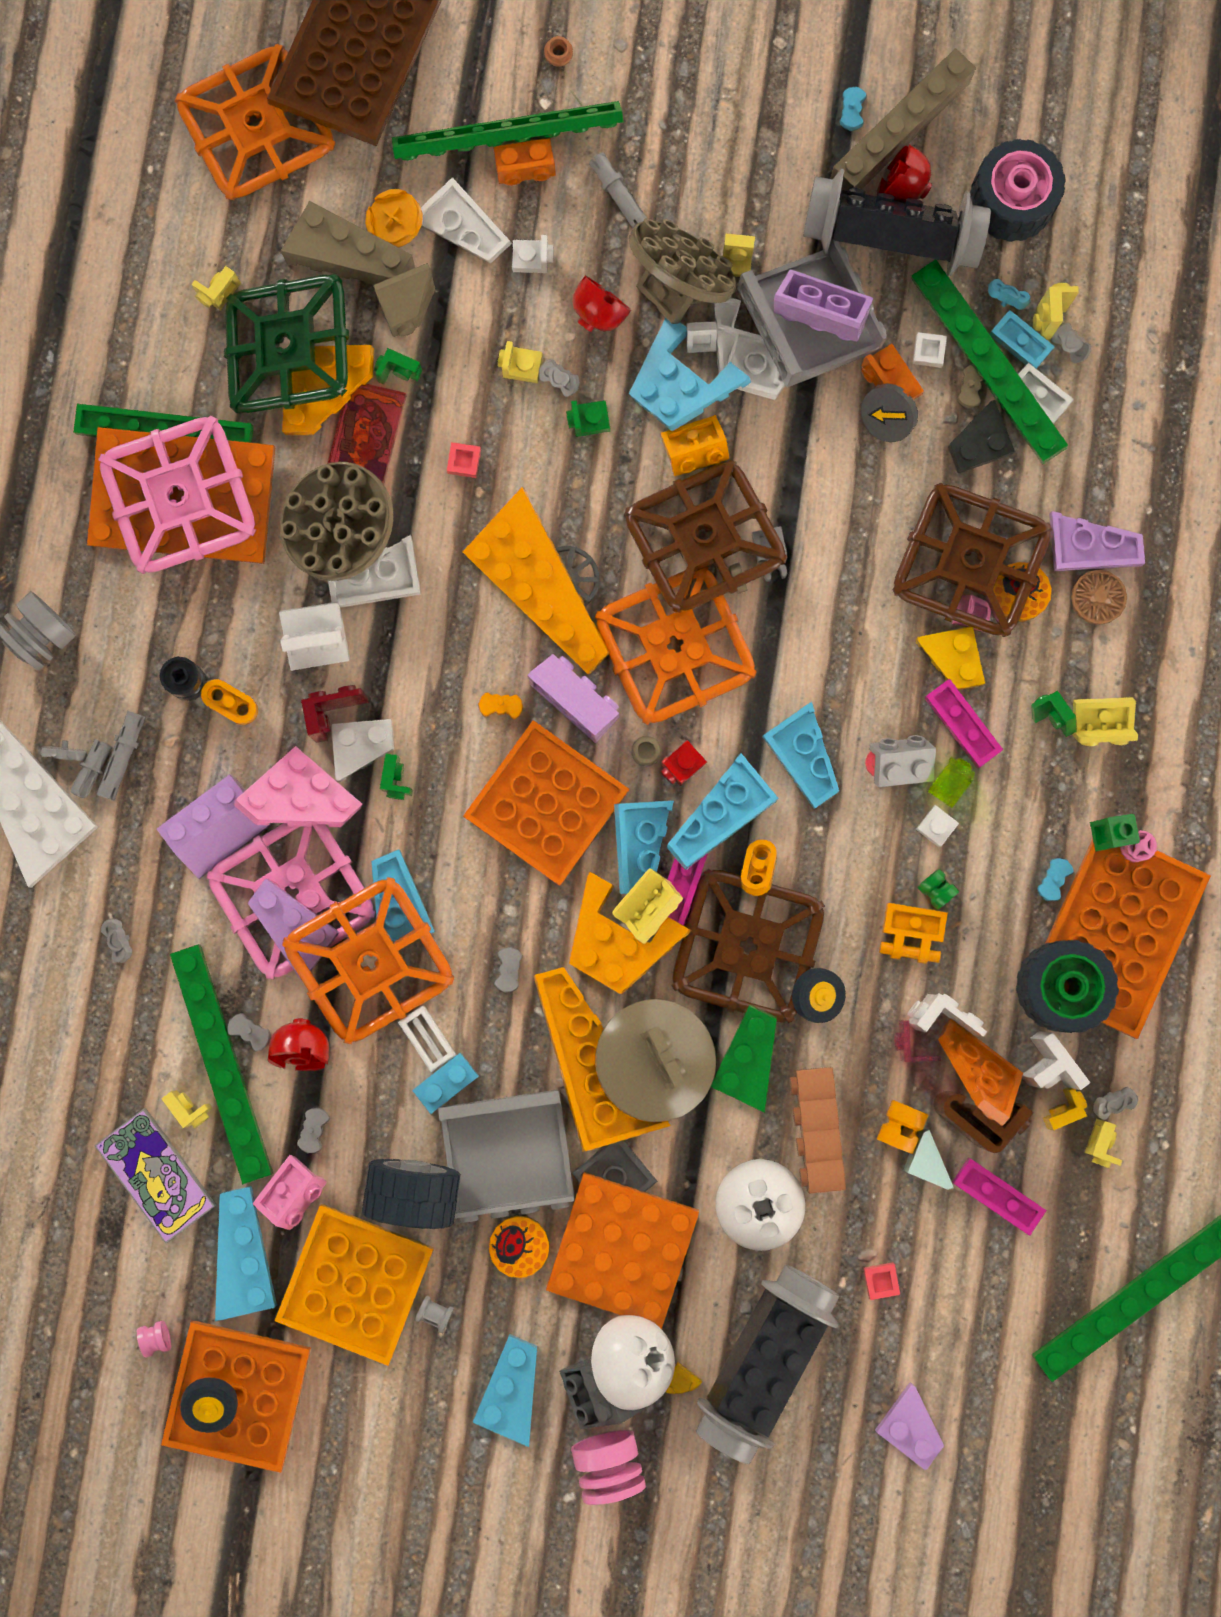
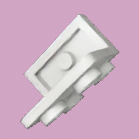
[907,993,987,1037]

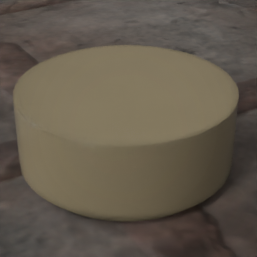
[728,563,748,594]
[631,736,661,767]

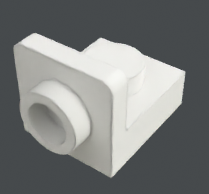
[512,235,554,273]

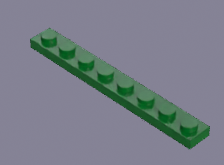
[392,101,624,161]
[911,259,1068,465]
[170,944,273,1185]
[1032,1215,1221,1382]

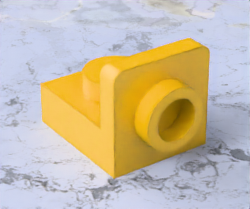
[1043,1087,1087,1130]

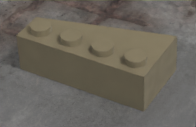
[281,201,415,285]

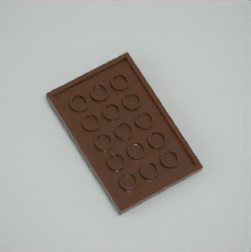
[267,0,442,146]

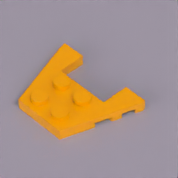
[569,872,691,994]

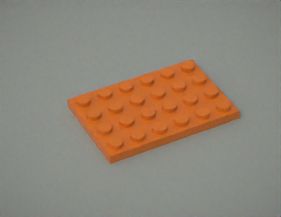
[87,427,276,564]
[1045,839,1211,1039]

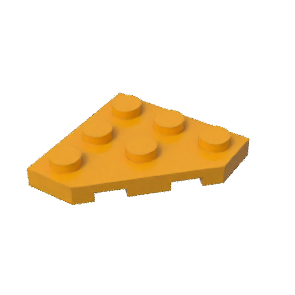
[282,345,374,435]

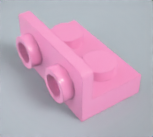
[253,1155,327,1230]

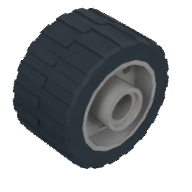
[362,1159,461,1229]

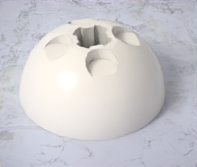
[716,1159,806,1251]
[591,1315,675,1410]

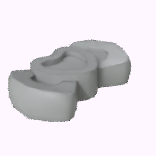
[1051,323,1091,363]
[539,359,580,397]
[41,740,87,761]
[101,919,132,963]
[494,947,523,993]
[227,1013,271,1052]
[1093,1087,1138,1120]
[297,1108,330,1154]

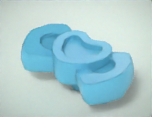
[839,87,867,131]
[988,279,1030,310]
[1037,858,1074,901]

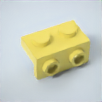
[1033,283,1079,341]
[1072,697,1138,746]
[612,868,683,944]

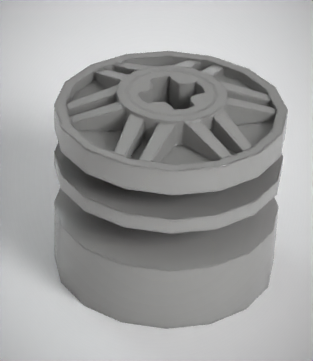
[0,591,76,671]

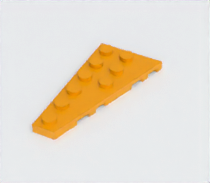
[463,487,610,674]
[533,967,671,1152]

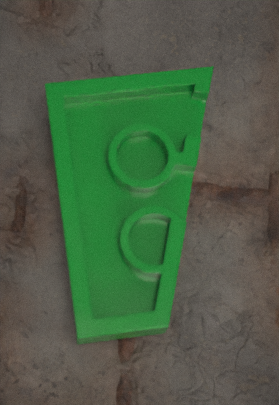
[711,1004,777,1113]

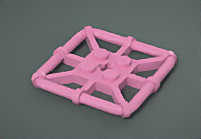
[99,416,256,574]
[207,823,376,980]

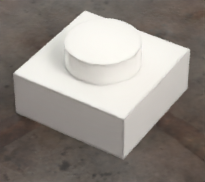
[686,321,717,353]
[912,332,947,368]
[916,805,959,847]

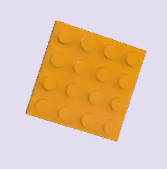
[275,1204,434,1366]

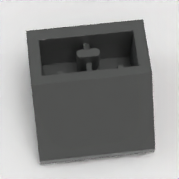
[559,1358,645,1429]

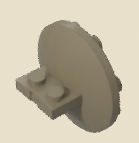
[629,218,736,324]
[280,462,393,581]
[595,999,716,1122]

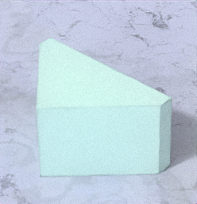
[903,1128,953,1190]

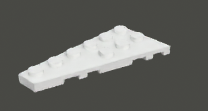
[0,720,98,888]

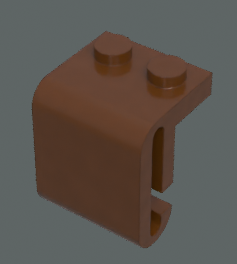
[933,1091,1033,1153]

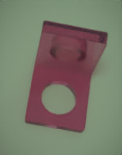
[894,1020,941,1062]

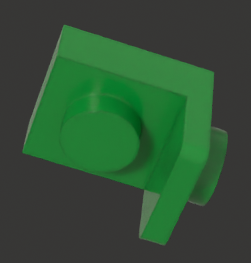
[374,348,422,384]
[566,400,610,437]
[1031,690,1077,737]
[380,753,413,800]
[1090,814,1140,852]

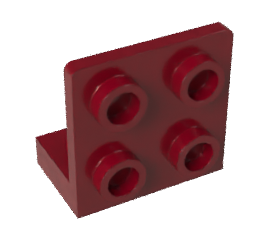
[301,685,369,743]

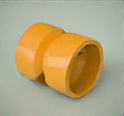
[877,1100,929,1155]

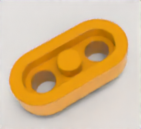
[201,679,258,725]
[741,840,777,896]

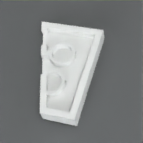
[421,177,512,264]
[328,535,421,608]

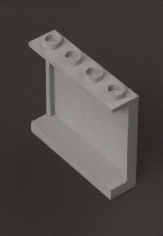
[737,239,887,388]
[438,1089,575,1223]

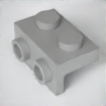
[869,735,936,787]

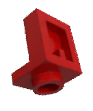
[660,740,707,786]

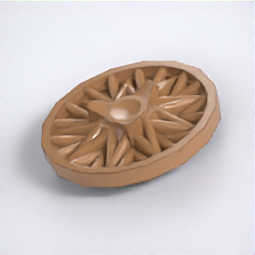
[1071,570,1127,625]

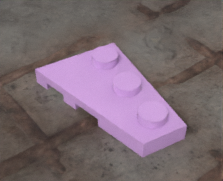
[1049,511,1145,571]

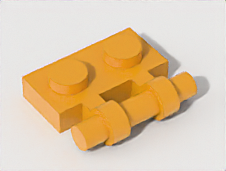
[879,903,948,964]

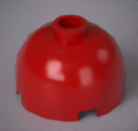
[877,144,932,202]
[572,275,631,332]
[267,1018,329,1071]

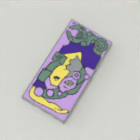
[95,1108,217,1244]

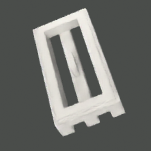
[398,1005,456,1072]

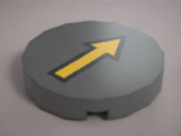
[861,383,918,443]

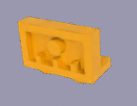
[660,415,729,476]

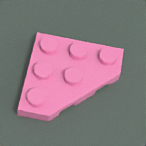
[234,746,362,827]

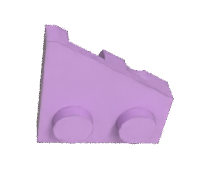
[875,1382,944,1470]

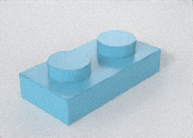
[990,310,1055,369]
[412,1052,479,1114]

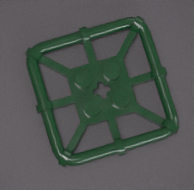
[224,274,349,413]

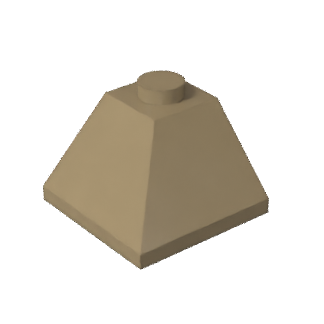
[373,263,435,337]

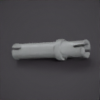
[589,152,647,228]
[96,711,146,801]

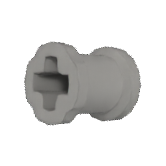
[415,1295,454,1334]

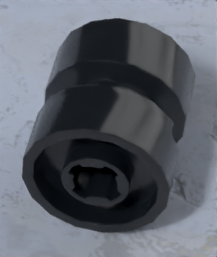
[159,656,207,701]

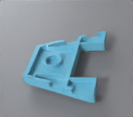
[629,317,751,431]

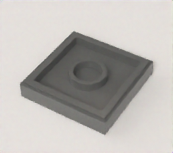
[572,1140,658,1192]

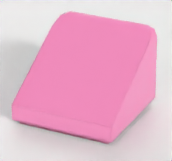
[952,595,991,631]

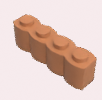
[790,1067,846,1194]

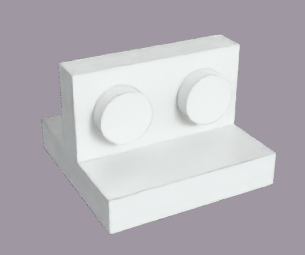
[279,601,350,671]
[1022,1031,1090,1090]

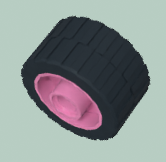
[970,139,1066,242]

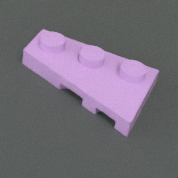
[248,879,340,981]

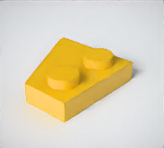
[915,627,985,690]

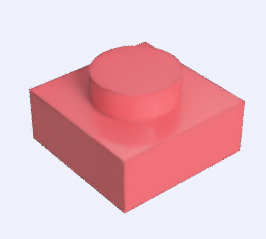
[447,442,481,478]
[863,1262,900,1300]

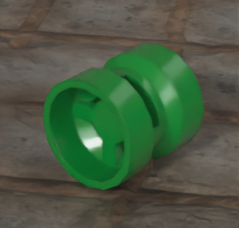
[917,868,959,910]

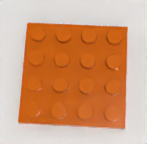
[463,720,630,886]
[546,1172,699,1329]
[161,1320,311,1473]

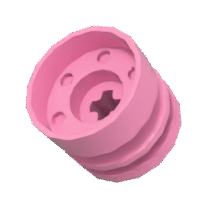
[571,1430,646,1505]

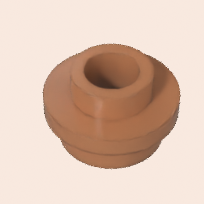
[544,36,573,67]

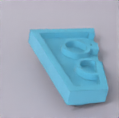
[762,701,839,809]
[614,800,674,894]
[371,849,435,942]
[473,1334,537,1447]

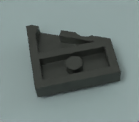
[948,400,1015,474]

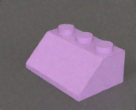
[774,269,873,342]
[528,654,619,743]
[157,774,271,879]

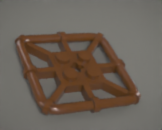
[624,460,787,613]
[892,483,1053,637]
[671,869,825,1024]

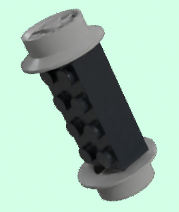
[803,168,991,276]
[696,1265,840,1464]

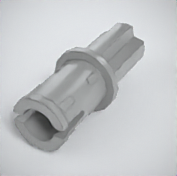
[71,739,112,798]

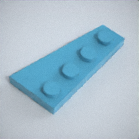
[667,753,779,870]
[215,1186,277,1322]

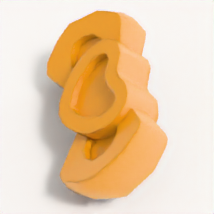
[478,692,524,719]

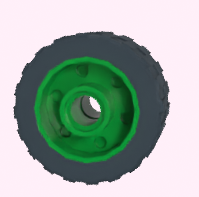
[1016,940,1119,1033]

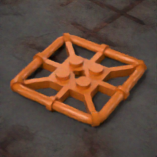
[175,44,336,201]
[595,567,757,725]
[282,877,454,1044]

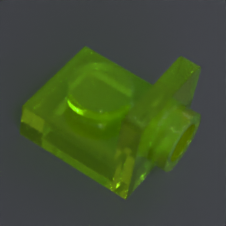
[928,756,975,808]

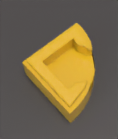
[666,1362,703,1394]

